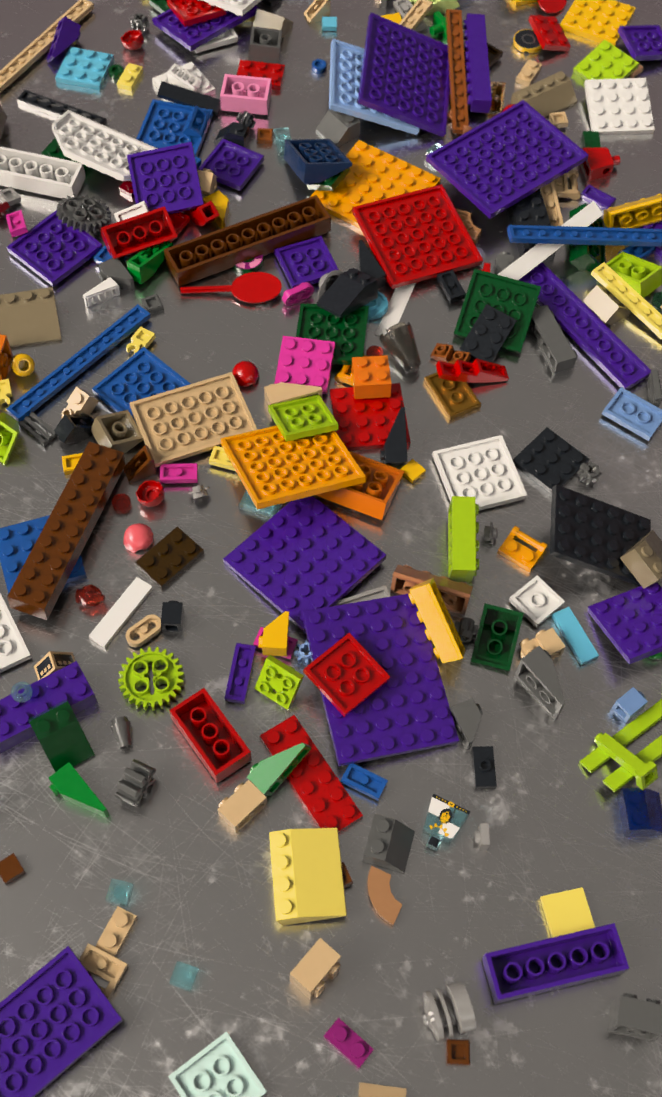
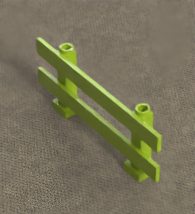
[579,699,662,792]

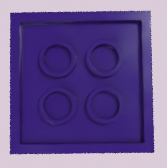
[618,25,662,61]
[198,139,264,191]
[275,236,339,288]

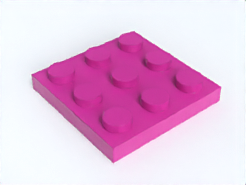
[274,336,336,394]

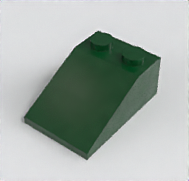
[471,603,524,671]
[28,700,95,772]

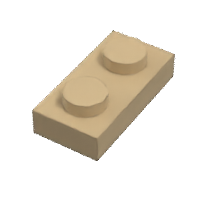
[516,59,542,86]
[95,906,138,958]

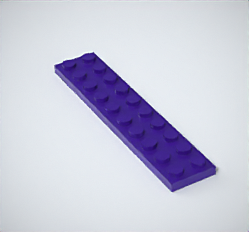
[519,262,651,390]

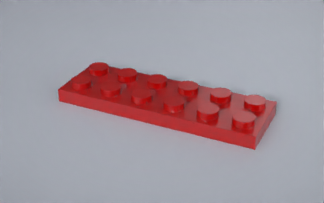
[260,715,363,834]

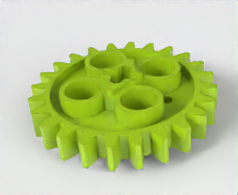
[118,647,185,711]

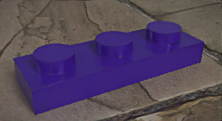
[224,643,256,704]

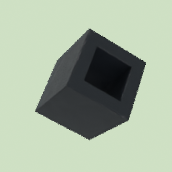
[161,600,184,632]

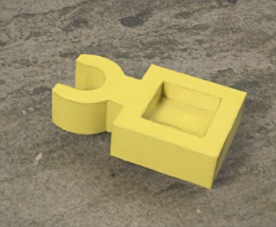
[126,326,156,354]
[0,379,13,410]

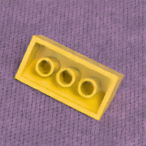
[603,194,662,228]
[408,578,466,663]

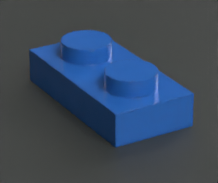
[341,764,388,801]

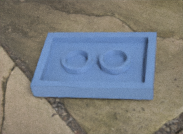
[602,387,662,441]

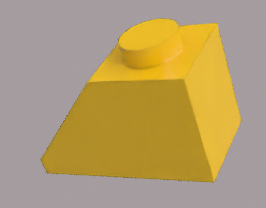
[203,190,230,229]
[259,611,289,656]

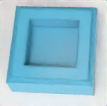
[322,16,337,31]

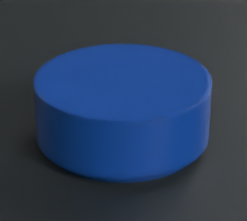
[312,59,327,74]

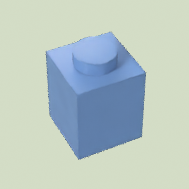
[612,687,648,723]

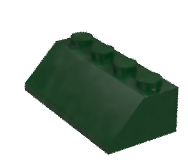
[569,203,606,272]

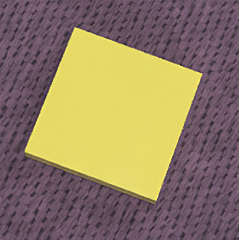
[540,887,595,938]

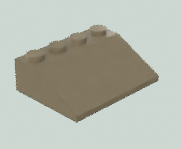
[0,287,62,348]

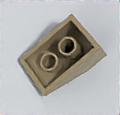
[620,530,662,588]

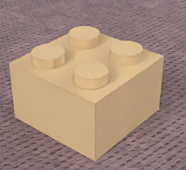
[290,938,341,1000]

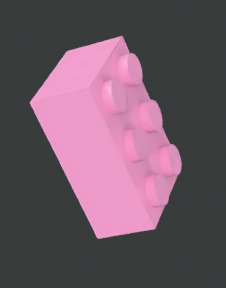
[220,74,272,115]

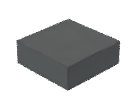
[141,294,164,314]

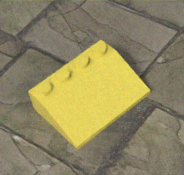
[269,828,347,926]

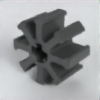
[115,759,156,807]

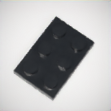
[460,304,517,363]

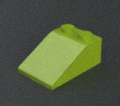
[606,252,662,298]

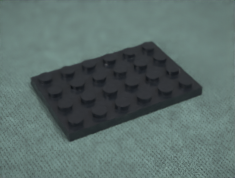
[550,484,651,587]

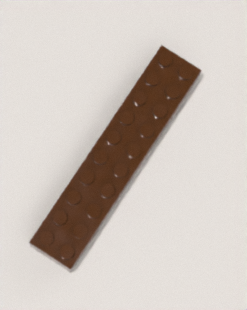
[164,195,331,287]
[7,441,125,620]

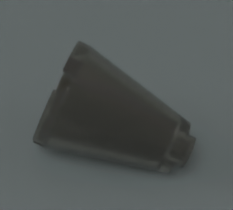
[379,322,421,373]

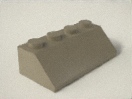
[510,71,577,118]

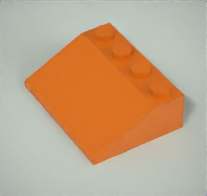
[316,451,404,520]

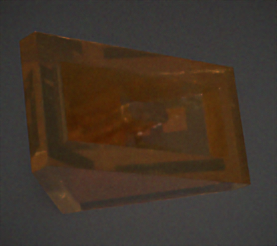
[487,81,506,115]

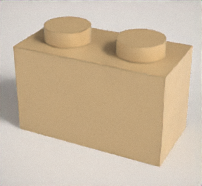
[218,780,267,833]

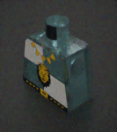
[423,794,470,850]

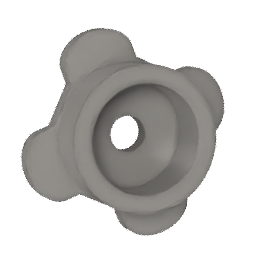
[188,484,210,499]
[484,522,498,545]

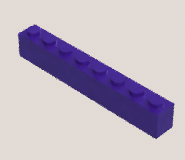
[462,13,492,113]

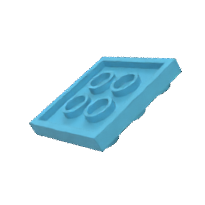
[55,47,114,90]

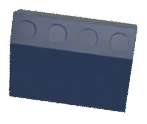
[284,139,352,185]

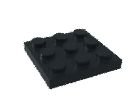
[513,427,590,495]

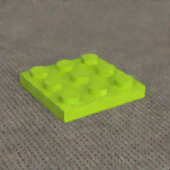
[573,39,639,80]
[268,395,338,441]

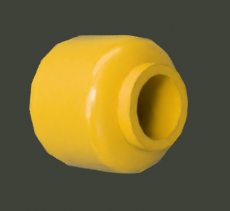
[10,353,35,377]

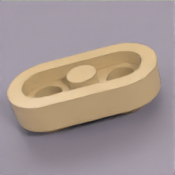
[125,614,162,647]

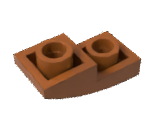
[430,343,471,364]

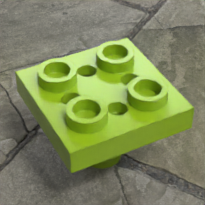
[254,655,304,710]

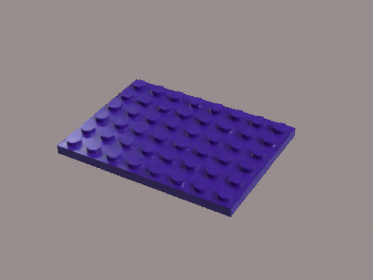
[358,12,450,137]
[426,100,589,219]
[302,594,459,767]

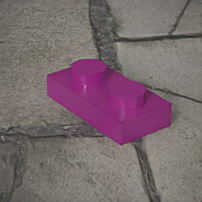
[323,1017,374,1069]

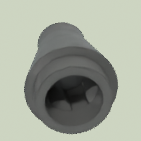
[110,716,132,749]

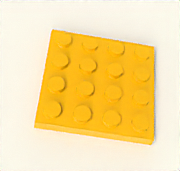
[560,0,636,46]

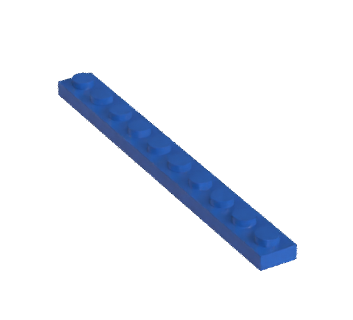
[507,225,662,247]
[6,304,151,422]

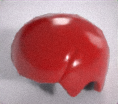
[121,29,144,51]
[232,361,260,387]
[136,480,165,508]

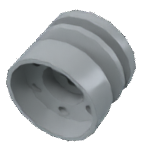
[423,981,477,1042]

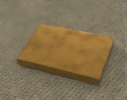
[424,372,481,420]

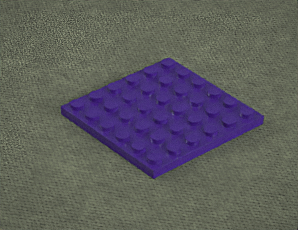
[223,496,386,633]

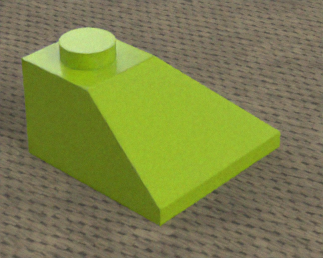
[0,412,20,464]

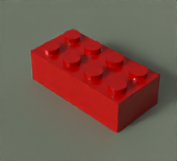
[169,688,252,783]

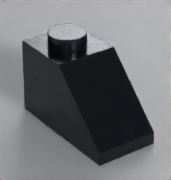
[214,122,250,148]
[54,414,94,444]

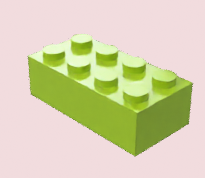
[448,496,479,583]

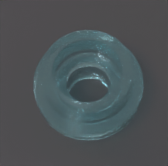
[11,682,33,702]

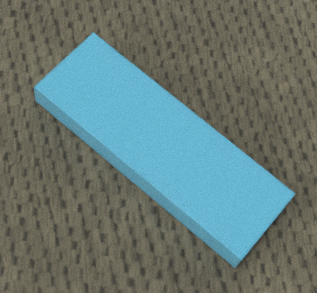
[551,607,599,666]

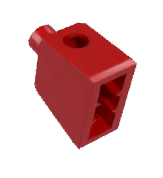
[581,147,620,182]

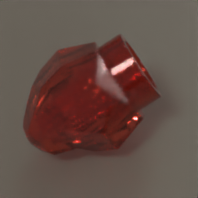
[75,584,105,609]

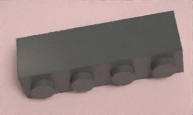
[529,305,577,373]

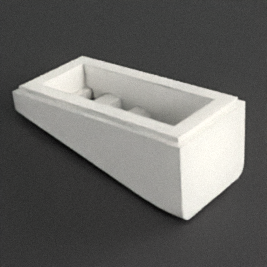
[167,63,202,91]
[83,277,120,308]

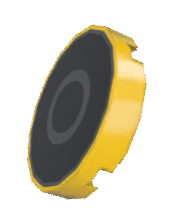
[513,29,542,53]

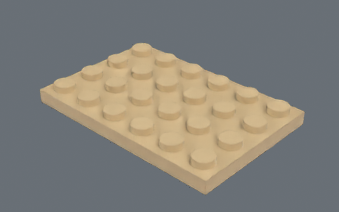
[129,372,258,468]

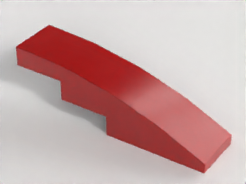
[436,359,509,383]

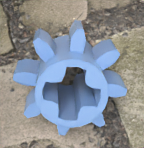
[294,640,313,667]

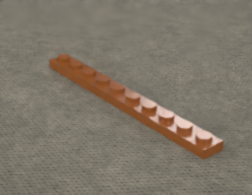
[446,9,469,134]

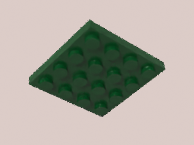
[454,269,541,354]
[296,304,369,365]

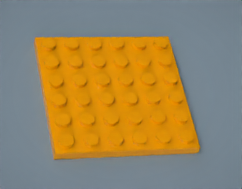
[310,140,441,229]
[221,425,366,509]

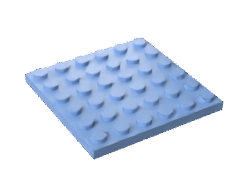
[329,39,420,135]

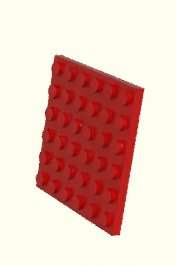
[352,184,483,289]

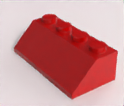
[101,206,178,260]

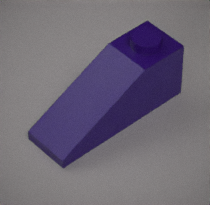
[46,16,81,63]

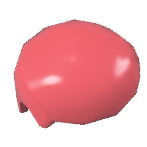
[123,523,154,553]

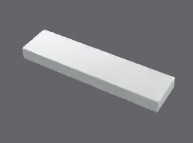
[89,577,153,648]

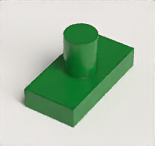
[429,11,447,40]

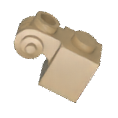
[198,169,218,196]
[61,387,99,418]
[519,627,566,660]

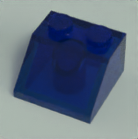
[617,788,662,837]

